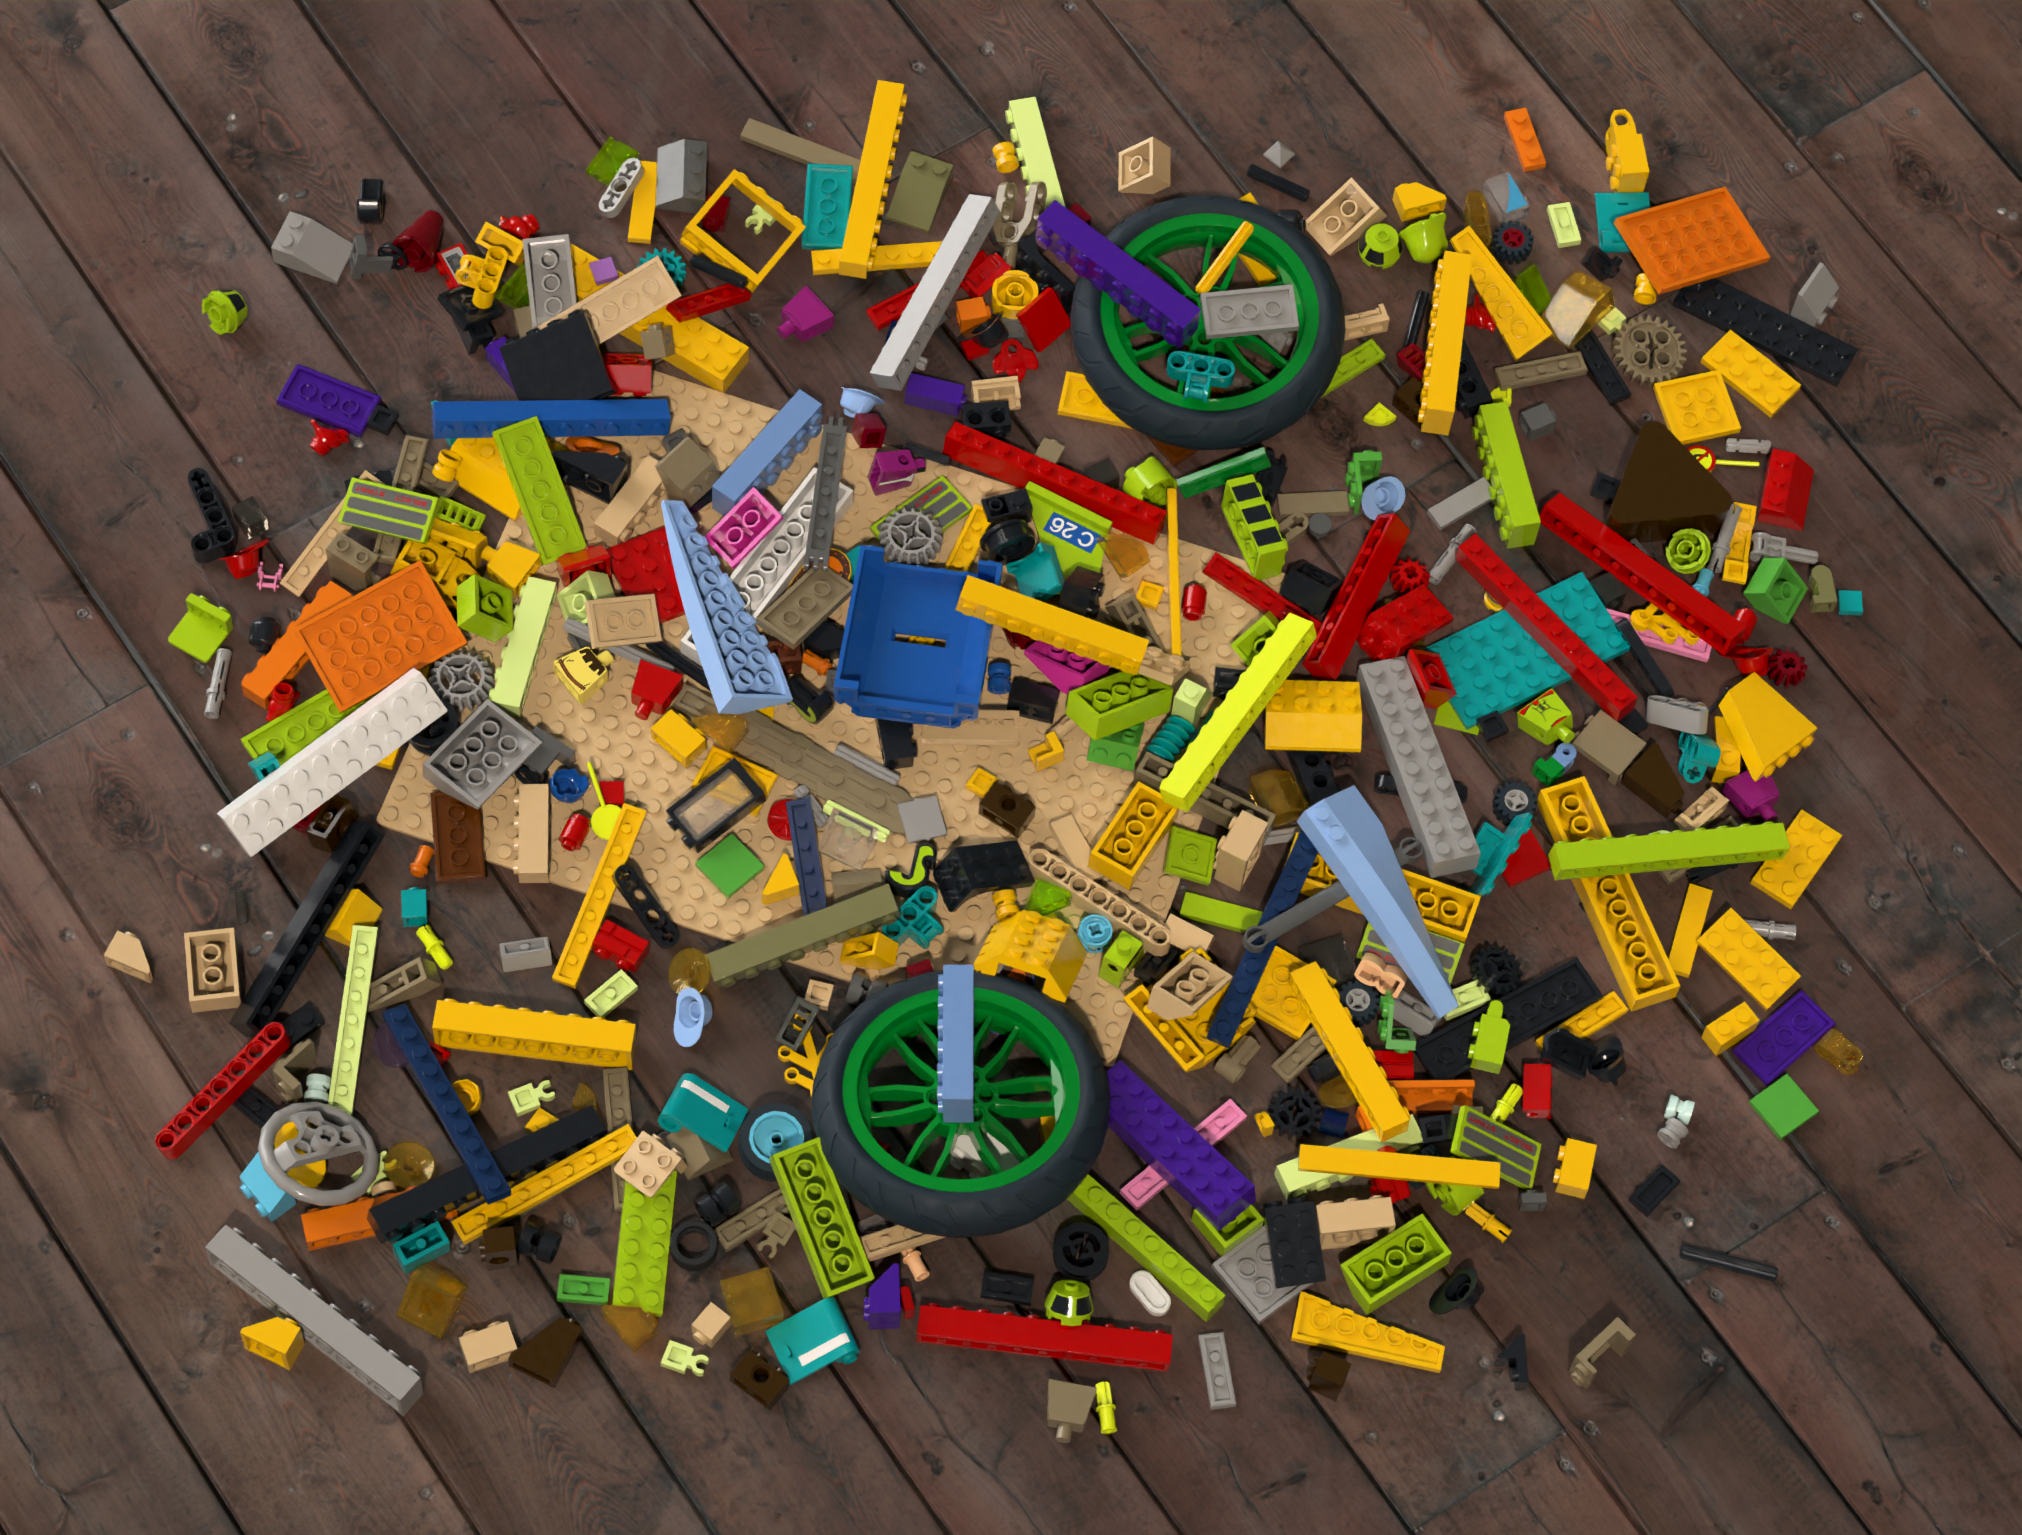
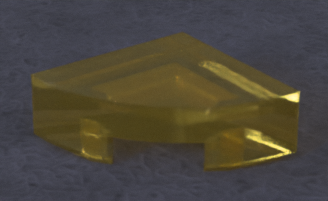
[571,1083,597,1111]

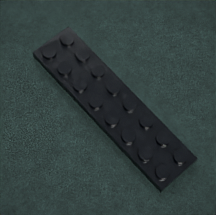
[1673,278,1858,387]
[1413,957,1603,1080]

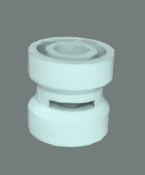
[303,1074,331,1104]
[1664,1095,1695,1125]

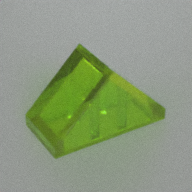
[495,263,530,309]
[1515,264,1553,314]
[1025,879,1072,916]

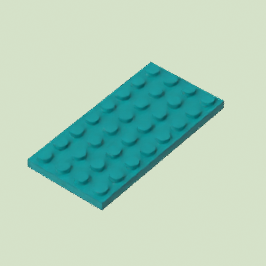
[1422,572,1631,730]

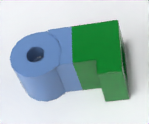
[1531,743,1577,788]

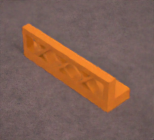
[1387,1080,1475,1114]

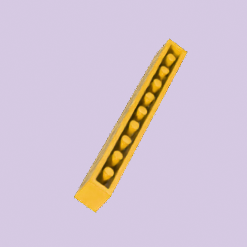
[839,80,908,279]

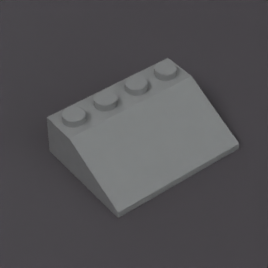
[423,699,542,810]

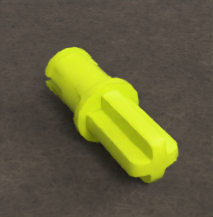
[416,925,453,970]
[1490,1083,1523,1124]
[1095,1382,1117,1434]

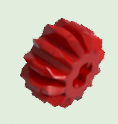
[1390,557,1430,596]

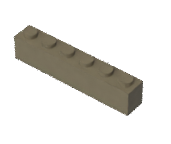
[1134,752,1276,845]

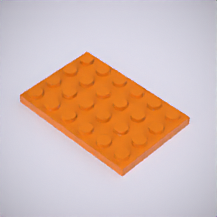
[1614,187,1770,295]
[293,560,468,714]

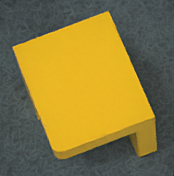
[1028,731,1064,772]

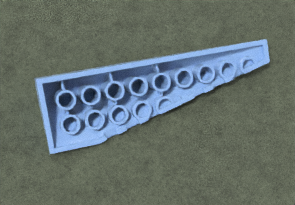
[661,500,793,714]
[1297,785,1459,1019]

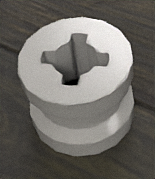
[1657,1117,1689,1149]

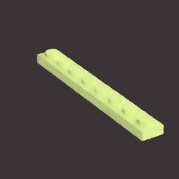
[328,925,378,1116]

